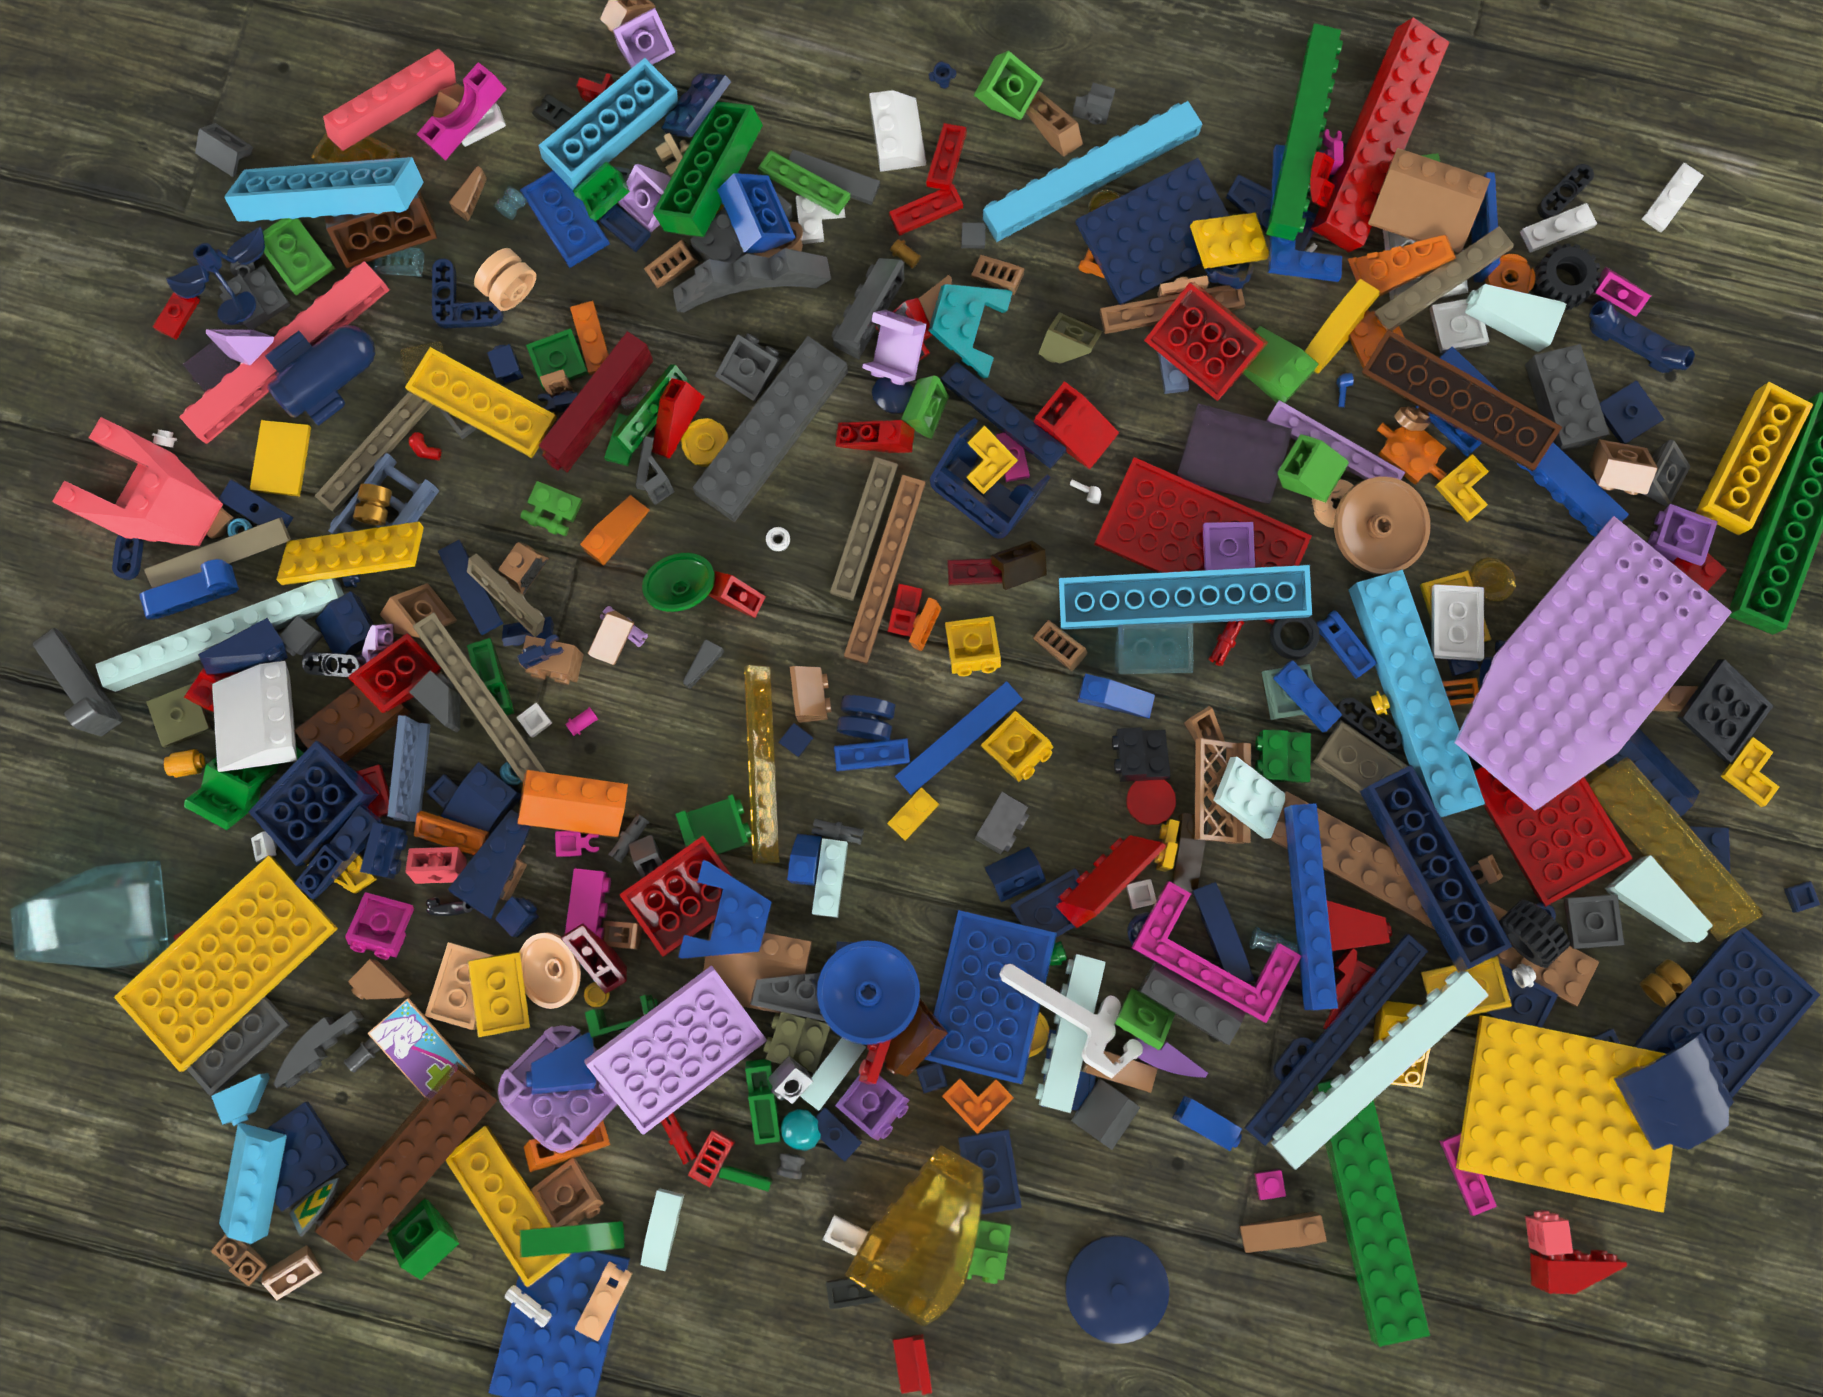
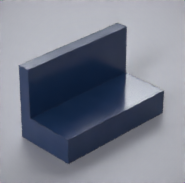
[984,846,1046,902]

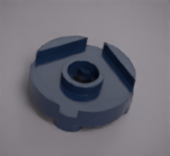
[1205,262,1254,289]

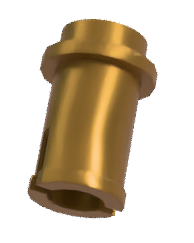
[890,239,921,269]

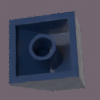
[315,591,374,654]

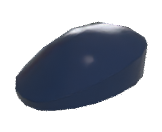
[872,377,914,414]

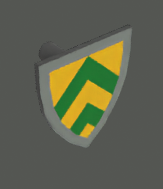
[289,1178,341,1237]

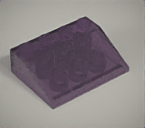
[1177,403,1292,504]

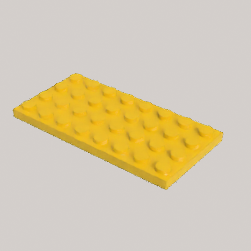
[114,855,338,1072]

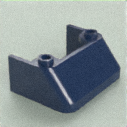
[930,418,1051,539]

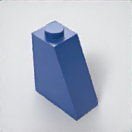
[787,834,822,886]
[526,1032,596,1094]
[1172,1096,1242,1151]

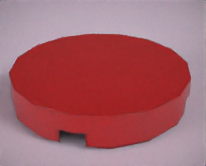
[1126,780,1176,826]

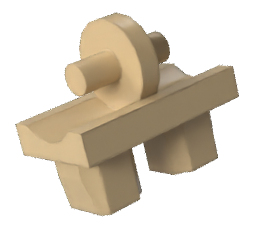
[655,133,689,178]

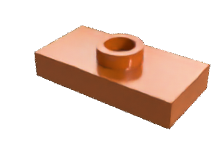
[909,598,942,651]

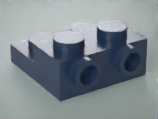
[360,822,408,879]

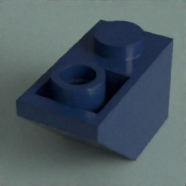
[495,896,539,938]

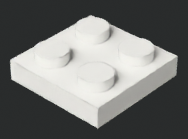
[1429,299,1489,353]

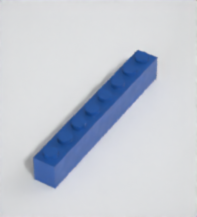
[1284,803,1338,1010]

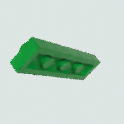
[613,364,690,453]

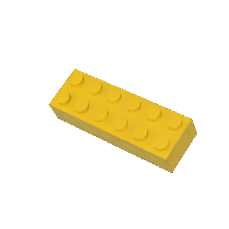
[1695,382,1813,535]

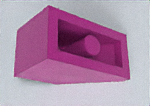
[1594,267,1651,317]

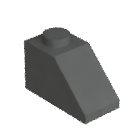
[629,835,665,878]

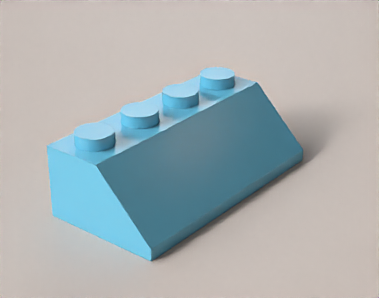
[219,1123,287,1244]

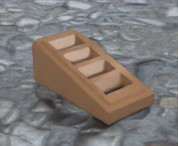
[449,166,487,221]
[644,240,699,288]
[971,255,1025,295]
[1033,620,1087,671]

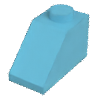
[211,1073,270,1126]

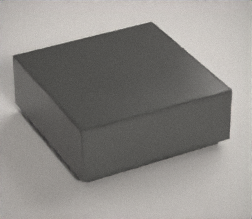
[961,223,986,249]

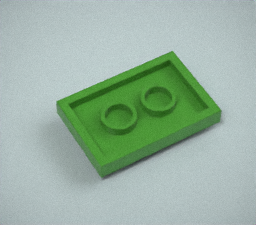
[263,218,335,296]

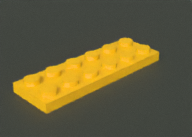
[405,347,557,458]
[276,522,424,585]
[445,1126,572,1287]

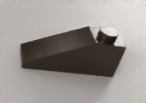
[1172,813,1207,892]

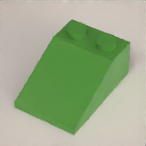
[1243,326,1319,403]

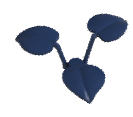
[166,227,265,325]

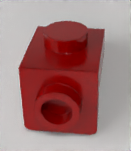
[576,73,614,102]

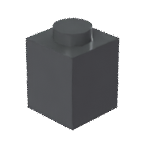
[280,615,323,657]

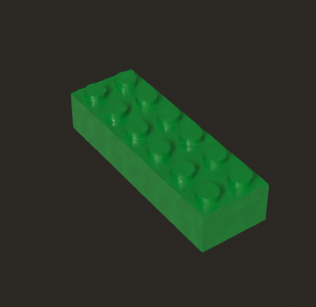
[653,101,763,237]

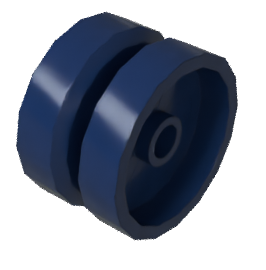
[837,695,896,741]

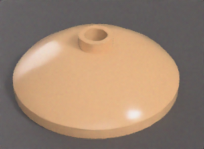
[520,932,581,1009]

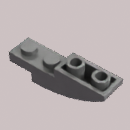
[274,1010,364,1089]

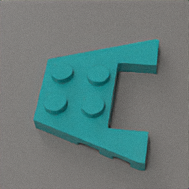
[928,284,1013,379]

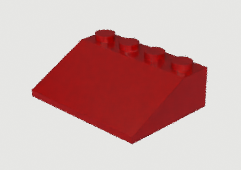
[1144,282,1268,401]
[1056,835,1167,928]
[619,836,734,957]

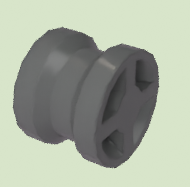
[776,1153,806,1179]

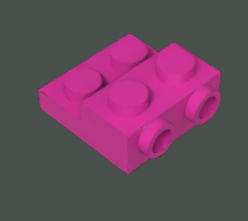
[345,892,414,960]

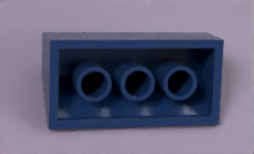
[1604,728,1700,825]

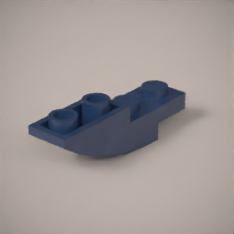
[295,805,382,900]

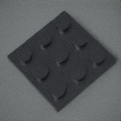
[1677,659,1773,764]

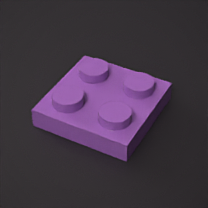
[1203,522,1255,571]

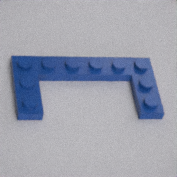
[1268,144,1342,282]

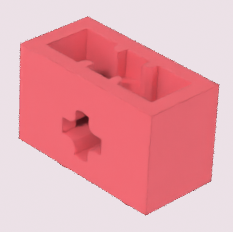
[405,847,467,884]

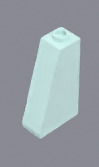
[1465,284,1567,352]
[1604,855,1713,943]

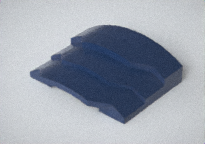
[1614,1032,1734,1150]

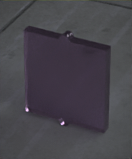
[183,342,239,392]

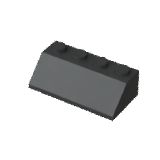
[832,258,904,360]
[1137,961,1246,1045]

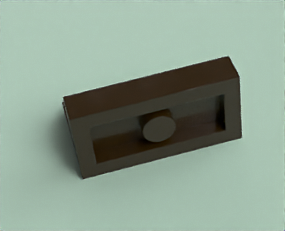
[991,540,1047,590]

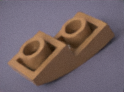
[211,1234,268,1286]

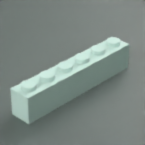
[1036,954,1106,1113]

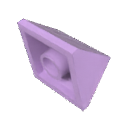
[613,8,675,69]
[206,329,274,366]

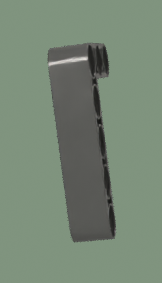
[33,628,123,737]

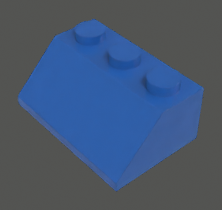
[717,173,796,253]

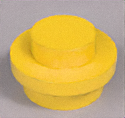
[584,982,610,1007]

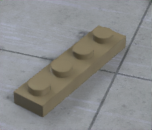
[467,554,545,637]

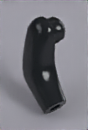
[426,897,473,916]

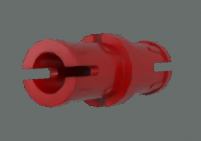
[1208,621,1244,666]
[661,1112,698,1165]

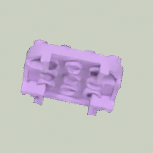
[498,1025,617,1153]

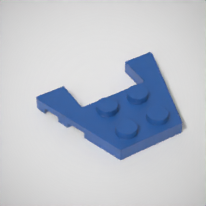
[678,860,772,958]

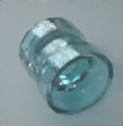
[494,186,527,220]

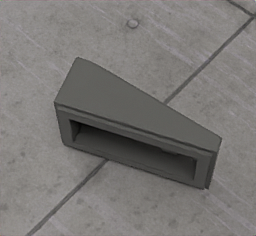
[683,640,724,689]

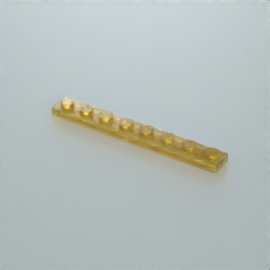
[744,665,779,864]

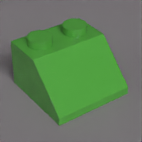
[974,51,1043,120]

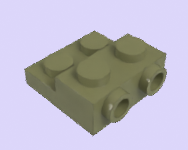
[764,1012,830,1073]

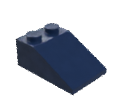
[198,618,288,674]
[440,762,522,838]

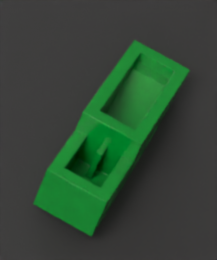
[467,638,514,716]
[745,1059,781,1145]

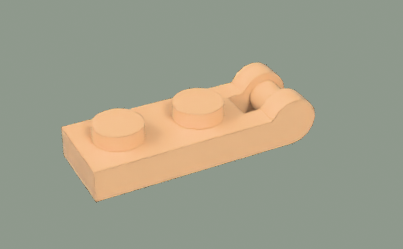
[575,1261,632,1342]

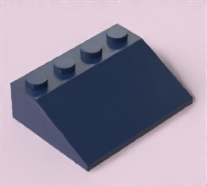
[249,741,378,866]

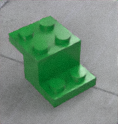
[184,757,279,830]

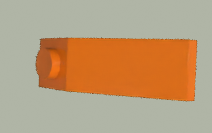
[580,495,650,566]
[523,1120,610,1172]

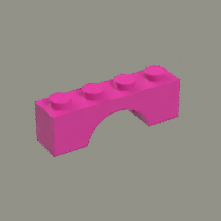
[417,62,506,161]

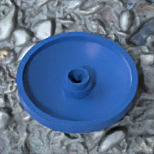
[817,941,920,1045]

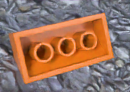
[517,770,628,837]

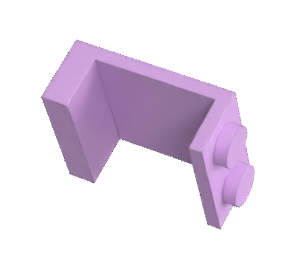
[863,310,926,385]

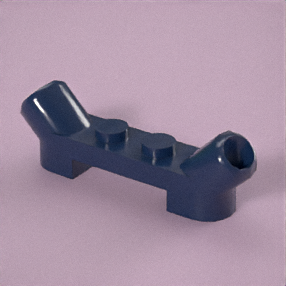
[1589,300,1695,373]

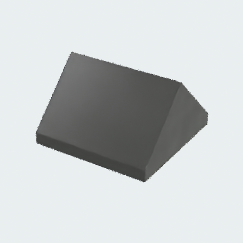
[1643,440,1691,507]
[1071,1078,1141,1150]

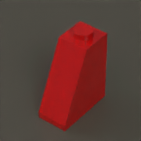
[1327,901,1392,951]

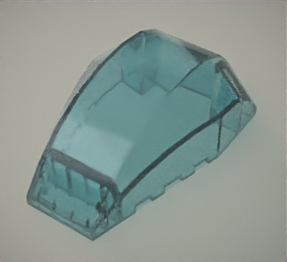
[10,861,169,968]

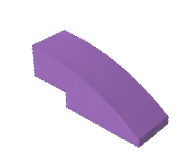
[1134,1036,1208,1077]

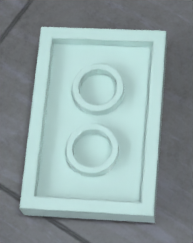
[1213,757,1285,839]

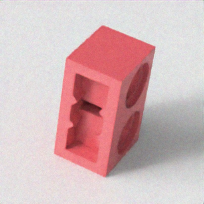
[1525,1210,1573,1255]

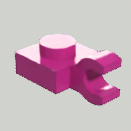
[1322,129,1344,175]

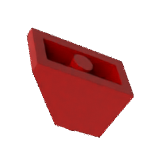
[708,571,766,618]

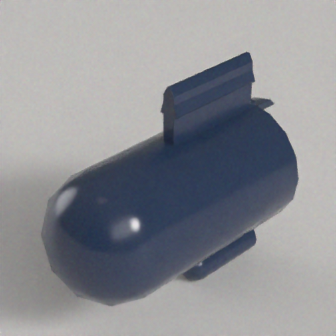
[265,325,375,426]

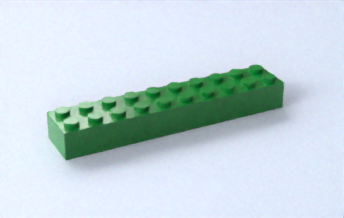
[1729,392,1823,635]
[1313,1077,1430,1347]

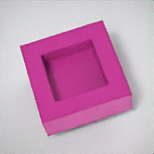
[1254,1169,1286,1200]

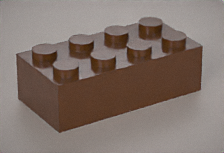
[325,191,437,269]
[294,685,412,763]

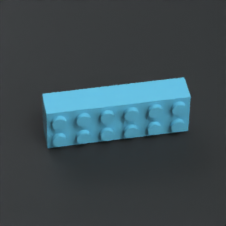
[539,58,678,190]

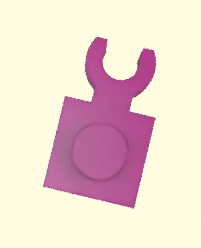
[555,831,599,857]

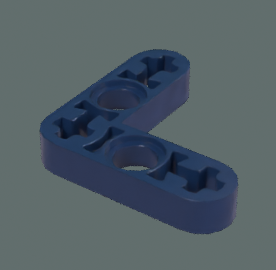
[432,259,504,328]

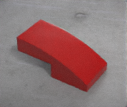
[1310,152,1335,209]
[888,583,923,637]
[1334,948,1357,1001]

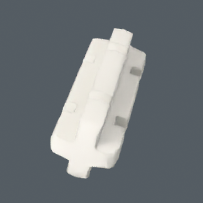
[504,1285,552,1327]

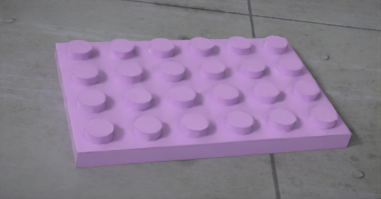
[584,965,767,1135]

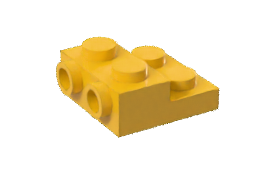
[945,616,1001,677]
[981,711,1053,782]

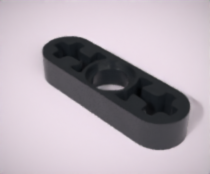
[1537,164,1594,219]
[302,652,367,677]
[1336,697,1402,750]

